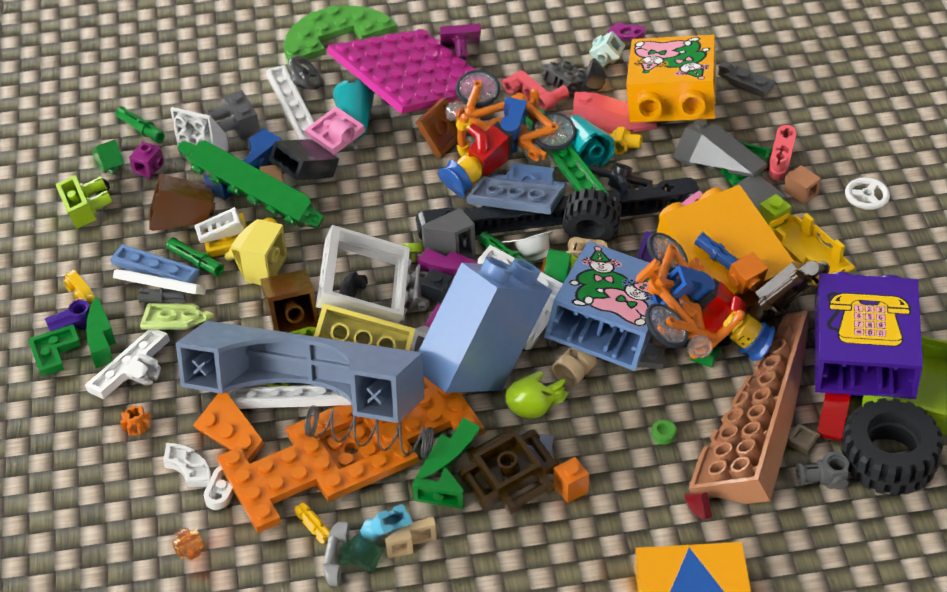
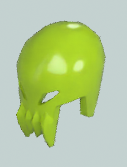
[505,371,569,419]

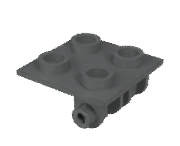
[540,60,587,95]

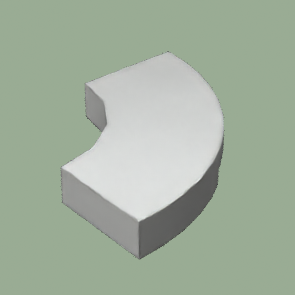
[163,443,211,487]

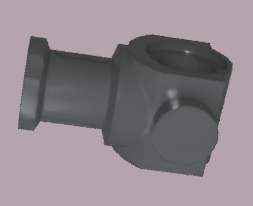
[796,452,849,489]

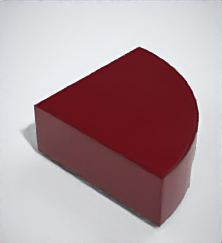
[684,492,712,519]

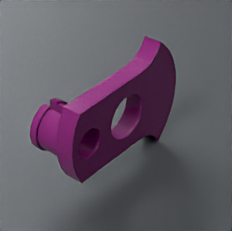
[606,21,646,41]

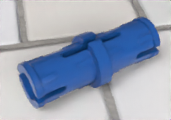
[694,232,739,270]

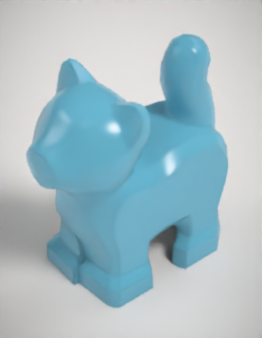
[361,504,412,542]

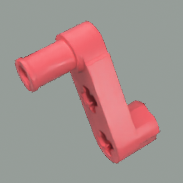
[502,70,569,111]
[769,125,796,181]

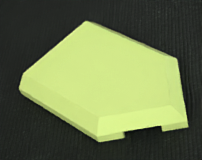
[140,303,214,330]

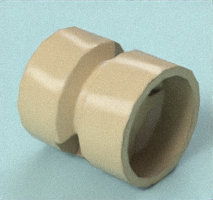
[552,347,597,387]

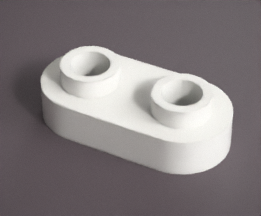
[204,466,234,510]

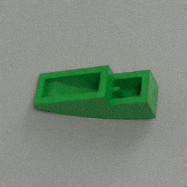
[86,297,116,369]
[416,417,481,479]

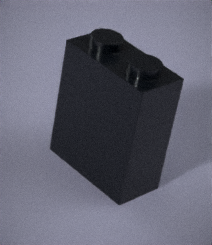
[269,139,339,180]

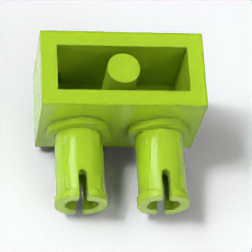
[56,175,113,229]

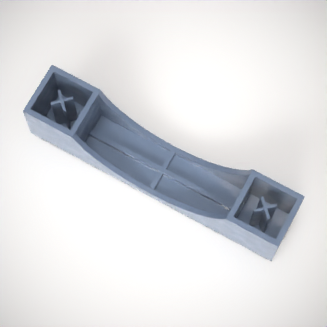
[176,321,425,423]

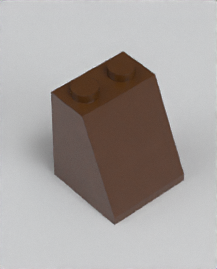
[149,173,216,231]
[260,269,319,333]

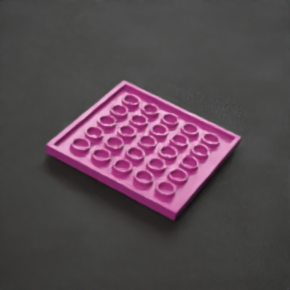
[327,29,496,114]

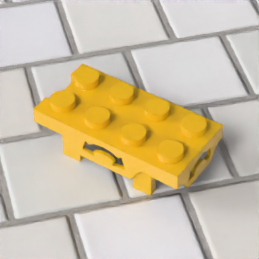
[769,213,856,289]

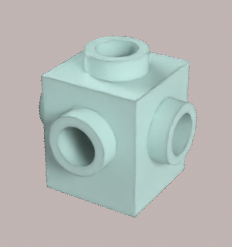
[589,31,625,67]

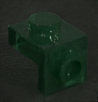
[338,534,384,574]

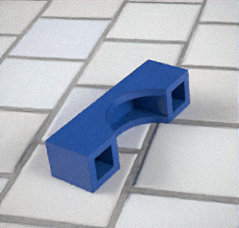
[203,128,282,200]

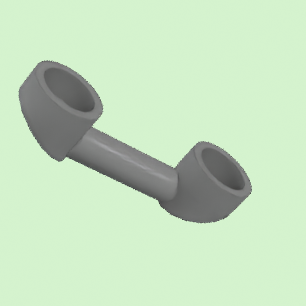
[322,522,350,586]

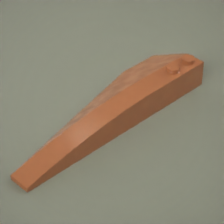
[689,310,810,504]

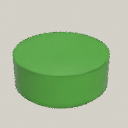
[651,420,676,445]

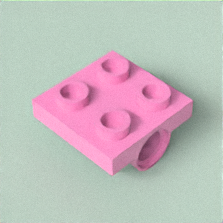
[305,107,365,155]

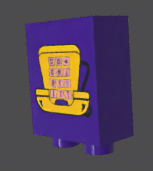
[815,272,923,399]

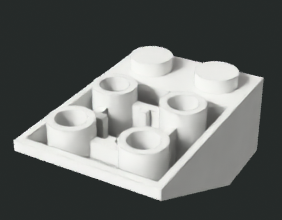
[170,107,229,158]

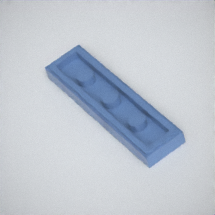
[110,244,200,283]

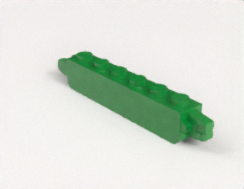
[178,140,324,229]

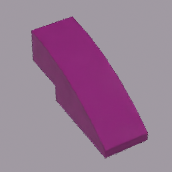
[417,248,478,279]

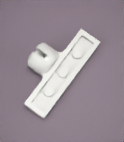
[85,330,170,399]

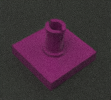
[439,23,481,60]

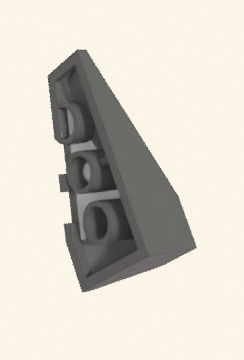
[673,119,767,177]

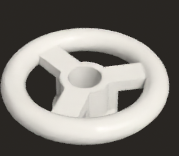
[845,177,890,210]

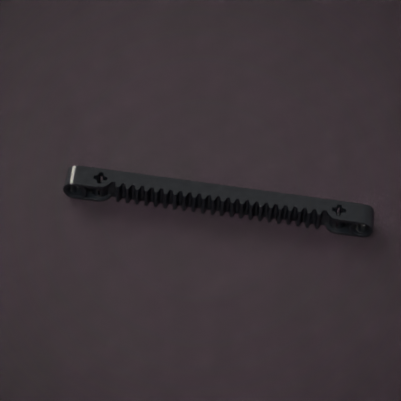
[415,178,699,240]

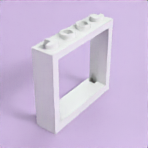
[316,225,412,324]

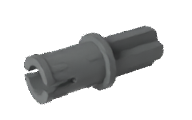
[138,287,186,304]

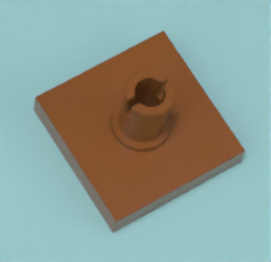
[415,98,458,157]

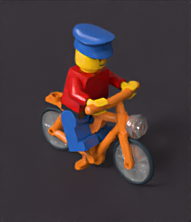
[438,70,576,198]
[635,232,775,361]

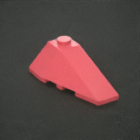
[573,92,657,133]

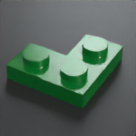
[28,324,81,377]

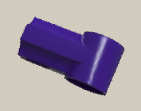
[45,299,90,331]

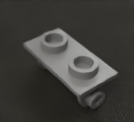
[407,264,429,312]

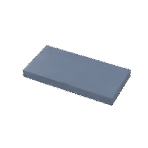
[467,176,565,214]

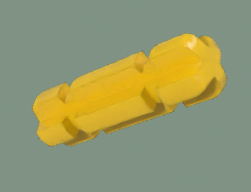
[294,502,330,544]

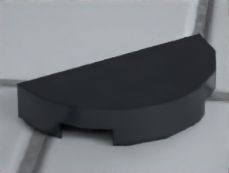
[581,58,606,92]

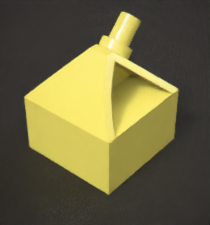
[225,219,287,285]

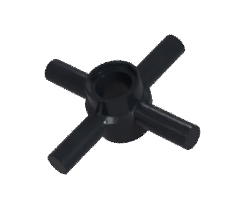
[589,163,653,191]

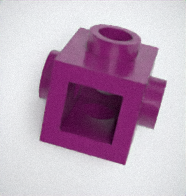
[129,141,164,179]

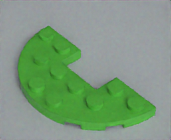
[284,5,398,66]

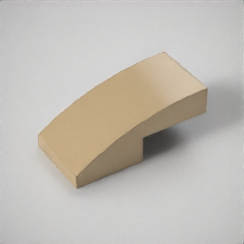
[385,517,437,559]

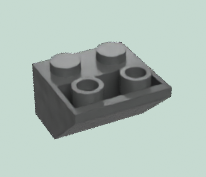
[421,208,476,258]

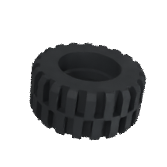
[841,398,943,495]

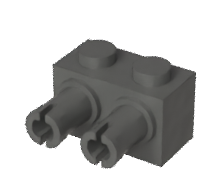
[206,90,260,139]

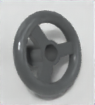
[289,56,321,90]

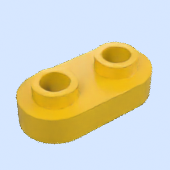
[63,270,95,306]

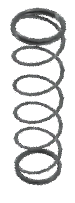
[304,405,434,459]

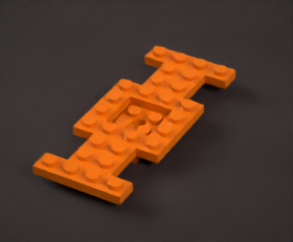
[216,376,485,533]

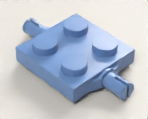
[492,163,566,189]

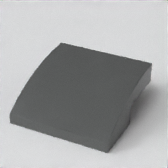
[733,174,786,211]

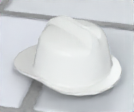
[502,231,553,261]

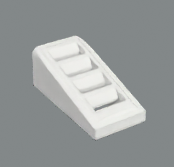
[194,207,245,243]

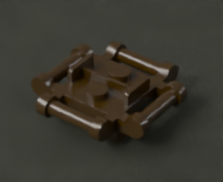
[749,261,830,320]
[458,426,561,515]

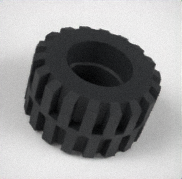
[562,188,622,243]

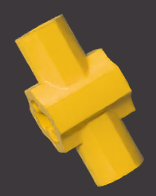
[608,127,643,155]

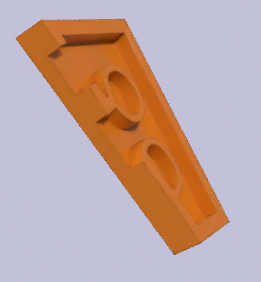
[193,392,265,463]

